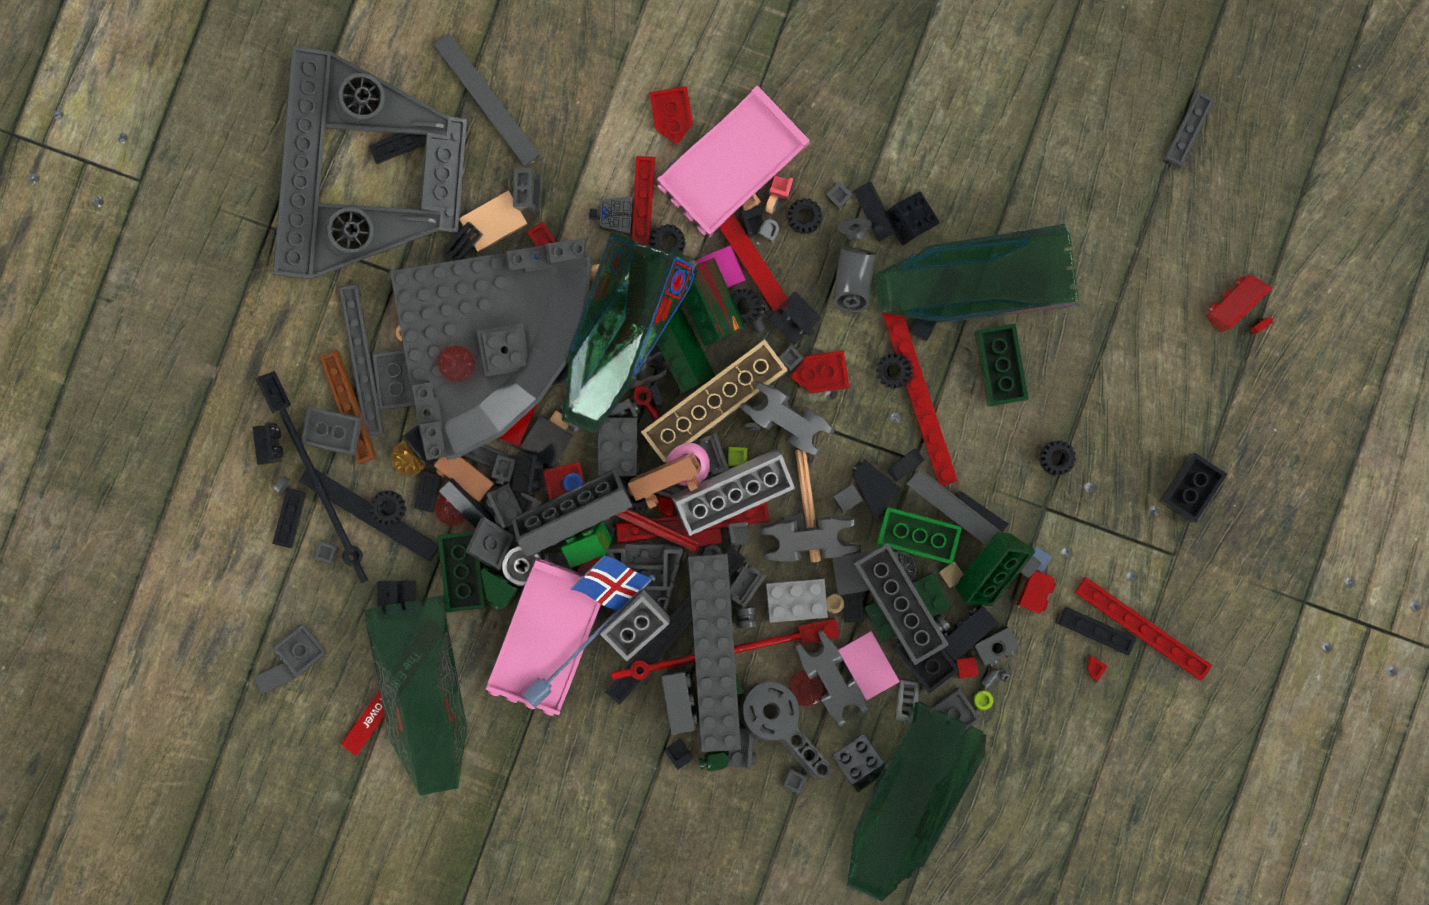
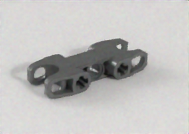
[740,381,835,456]
[760,516,859,562]
[795,630,869,728]

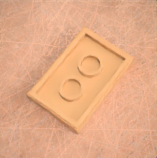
[459,190,528,252]

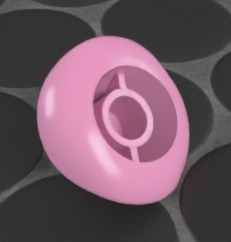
[666,443,710,486]

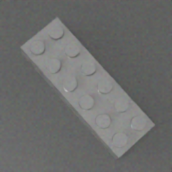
[671,449,795,536]

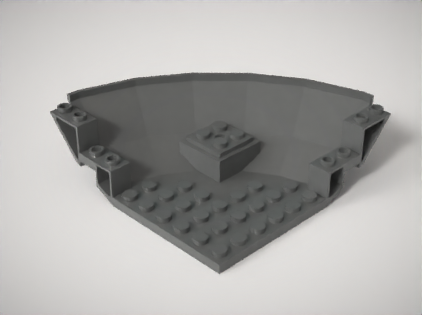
[390,238,592,460]

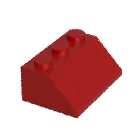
[1205,274,1272,332]

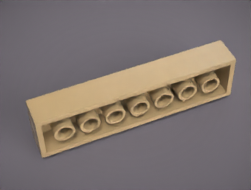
[641,339,788,463]

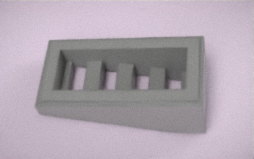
[896,680,919,723]

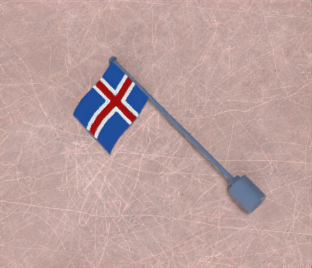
[522,556,655,708]

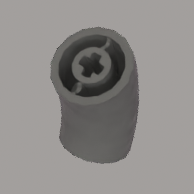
[834,246,876,313]

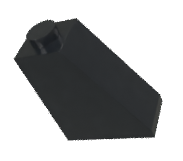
[852,460,901,519]

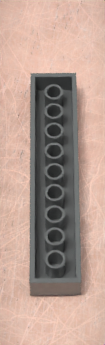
[688,553,741,752]

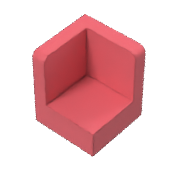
[769,176,793,200]

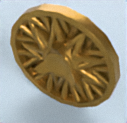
[391,441,425,476]

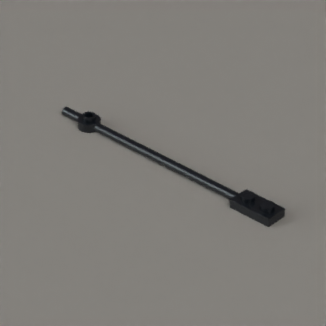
[256,371,368,584]

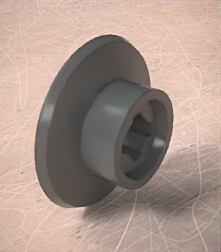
[838,218,872,240]

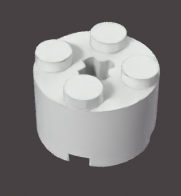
[502,547,542,585]

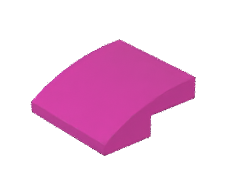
[694,246,746,288]

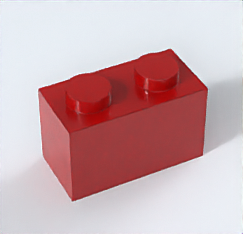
[1016,571,1056,614]

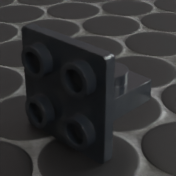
[769,292,821,344]
[377,581,416,620]

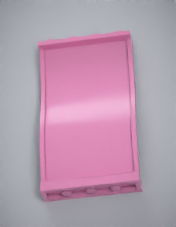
[657,85,810,237]
[486,557,601,716]

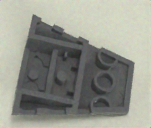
[607,542,683,612]

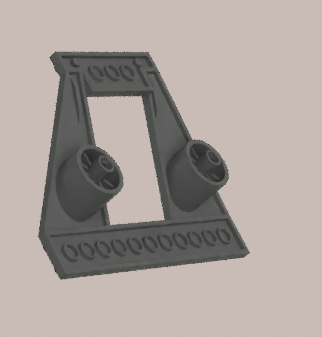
[273,46,467,279]

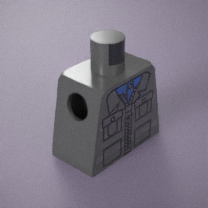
[589,197,633,236]

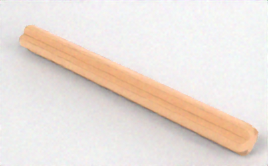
[795,449,821,562]

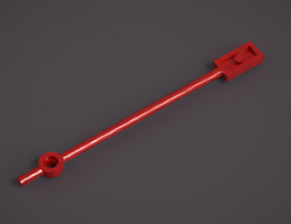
[527,222,661,421]
[611,618,840,680]

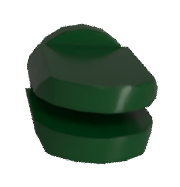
[698,751,729,772]

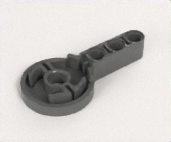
[741,682,831,780]

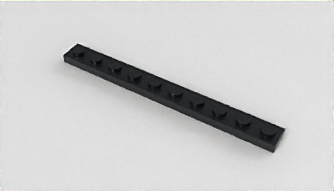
[605,547,745,705]

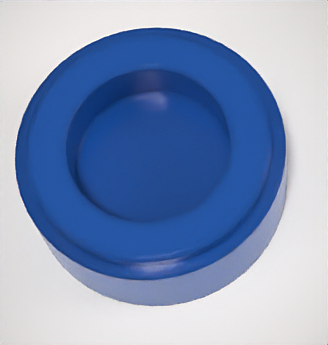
[563,473,583,492]

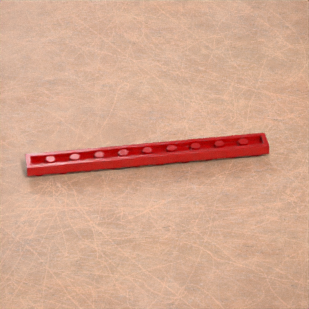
[880,300,958,486]

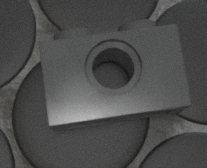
[973,627,1019,667]

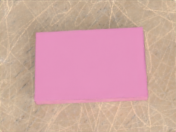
[838,631,900,701]

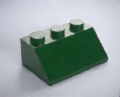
[481,567,521,610]

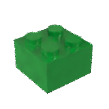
[561,521,612,568]

